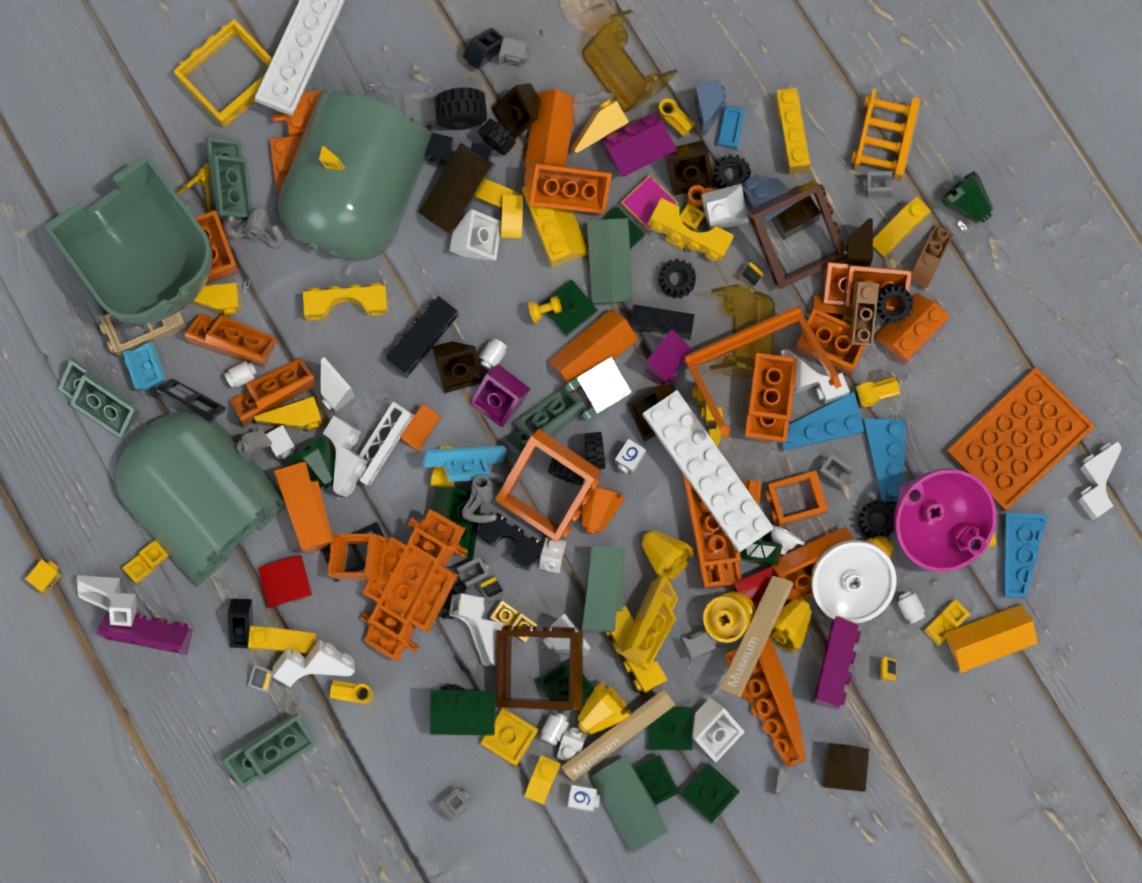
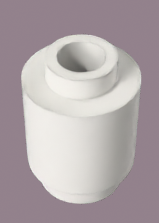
[478,338,507,370]
[225,360,257,388]
[897,592,926,624]
[541,712,569,746]

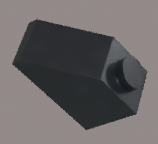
[463,28,504,69]
[227,599,253,648]

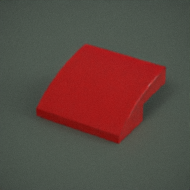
[258,555,312,608]
[733,566,788,610]

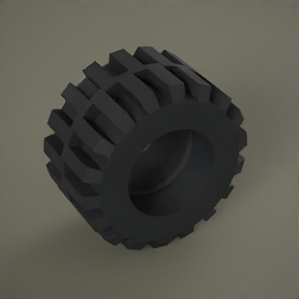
[434,87,487,130]

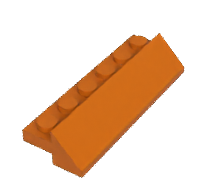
[683,474,742,589]

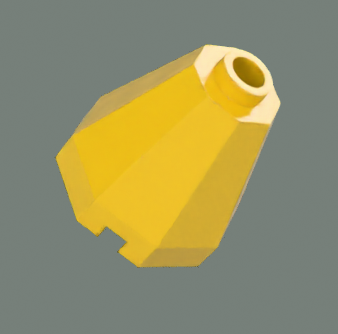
[641,530,694,580]
[769,599,812,653]
[577,681,632,734]

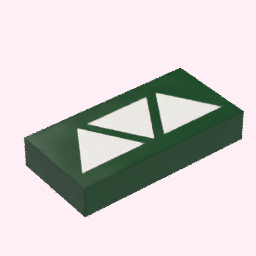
[740,540,783,566]

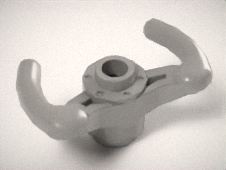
[223,208,283,248]
[461,471,506,523]

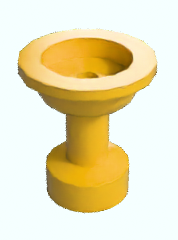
[528,296,562,324]

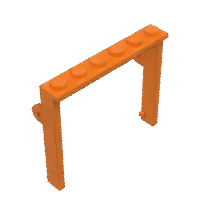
[684,306,842,438]

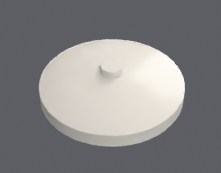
[811,540,896,623]

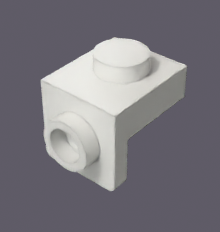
[539,537,567,573]
[557,727,587,761]

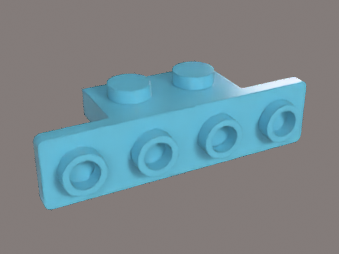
[423,446,507,482]

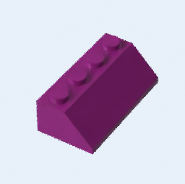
[97,612,193,655]
[813,616,861,710]

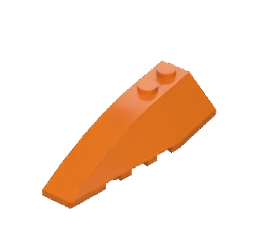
[724,636,806,767]

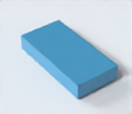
[717,106,745,150]

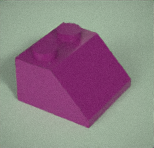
[645,329,691,385]
[470,364,531,428]

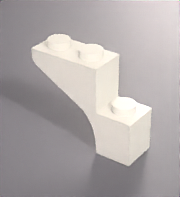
[779,349,850,405]
[323,416,369,497]
[1078,442,1121,521]
[77,575,137,626]
[449,594,504,666]
[273,640,355,687]

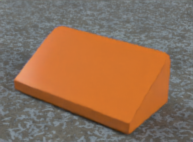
[813,294,852,318]
[400,404,441,451]

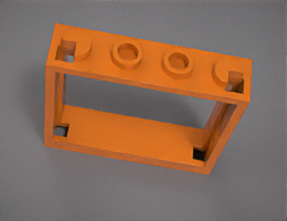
[495,429,602,542]

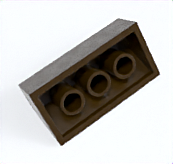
[418,143,496,234]

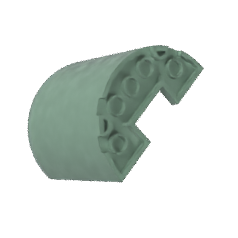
[278,89,432,261]
[44,153,212,324]
[115,410,286,587]

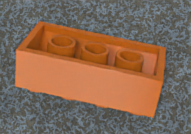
[524,160,612,214]
[771,527,855,603]

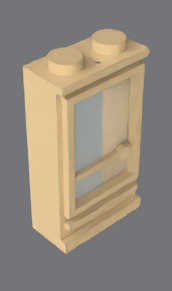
[99,312,187,357]

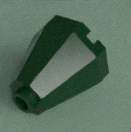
[941,171,993,223]
[289,436,335,489]

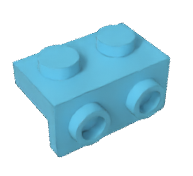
[123,342,166,390]

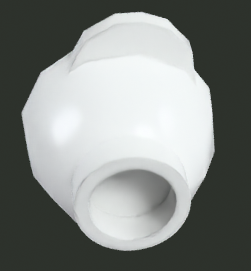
[771,525,805,555]

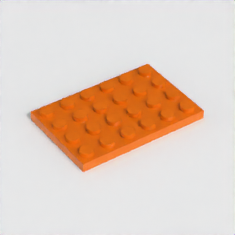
[946,367,1095,512]

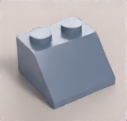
[694,80,726,136]
[741,175,800,222]

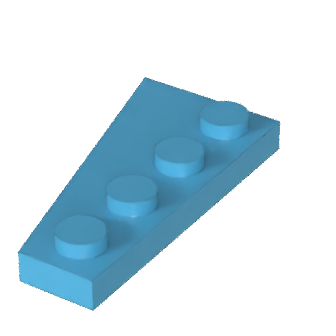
[781,392,865,452]
[863,419,905,503]
[1004,513,1048,599]

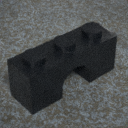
[426,132,493,167]
[630,304,695,340]
[476,512,543,571]

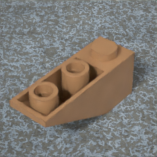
[911,225,954,288]
[851,281,879,346]

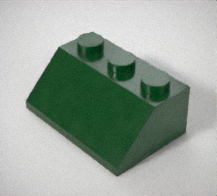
[432,486,481,557]
[430,690,495,736]

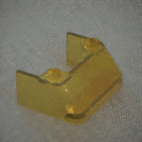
[582,9,678,112]
[710,284,775,377]

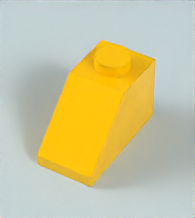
[524,755,561,805]

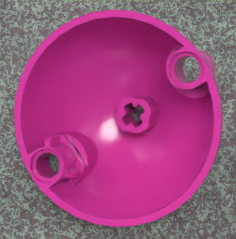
[894,468,996,572]

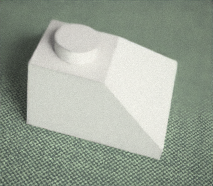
[701,184,749,231]
[450,209,501,261]
[321,357,355,413]
[543,614,591,657]
[693,698,745,763]

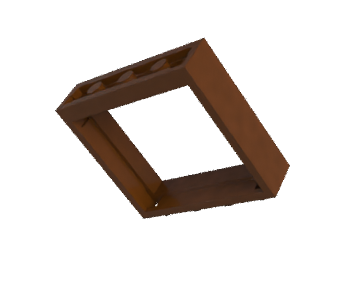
[746,180,846,289]
[495,626,583,711]

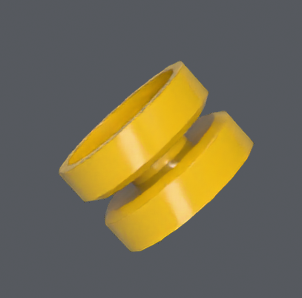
[703,591,756,643]

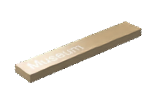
[720,576,793,698]
[561,690,676,782]

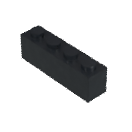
[386,296,459,378]

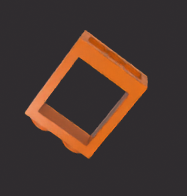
[764,471,829,527]
[327,534,387,580]

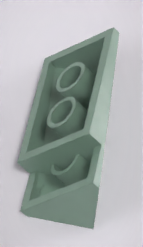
[205,137,252,222]
[587,218,633,303]
[58,358,140,438]
[501,386,584,462]
[581,546,625,634]
[221,713,316,789]
[590,756,669,853]

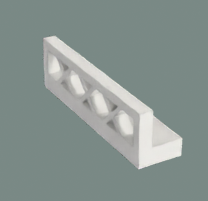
[359,402,415,486]

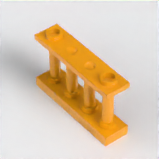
[851,88,921,181]

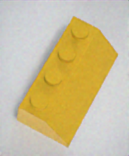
[522,187,589,268]

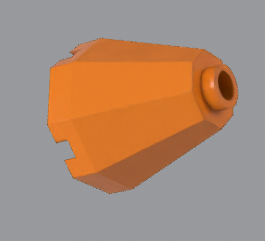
[582,482,625,534]

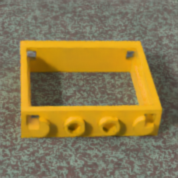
[173,19,272,128]

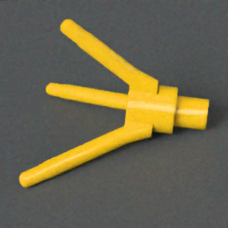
[175,163,212,213]

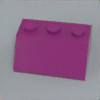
[601,112,677,177]

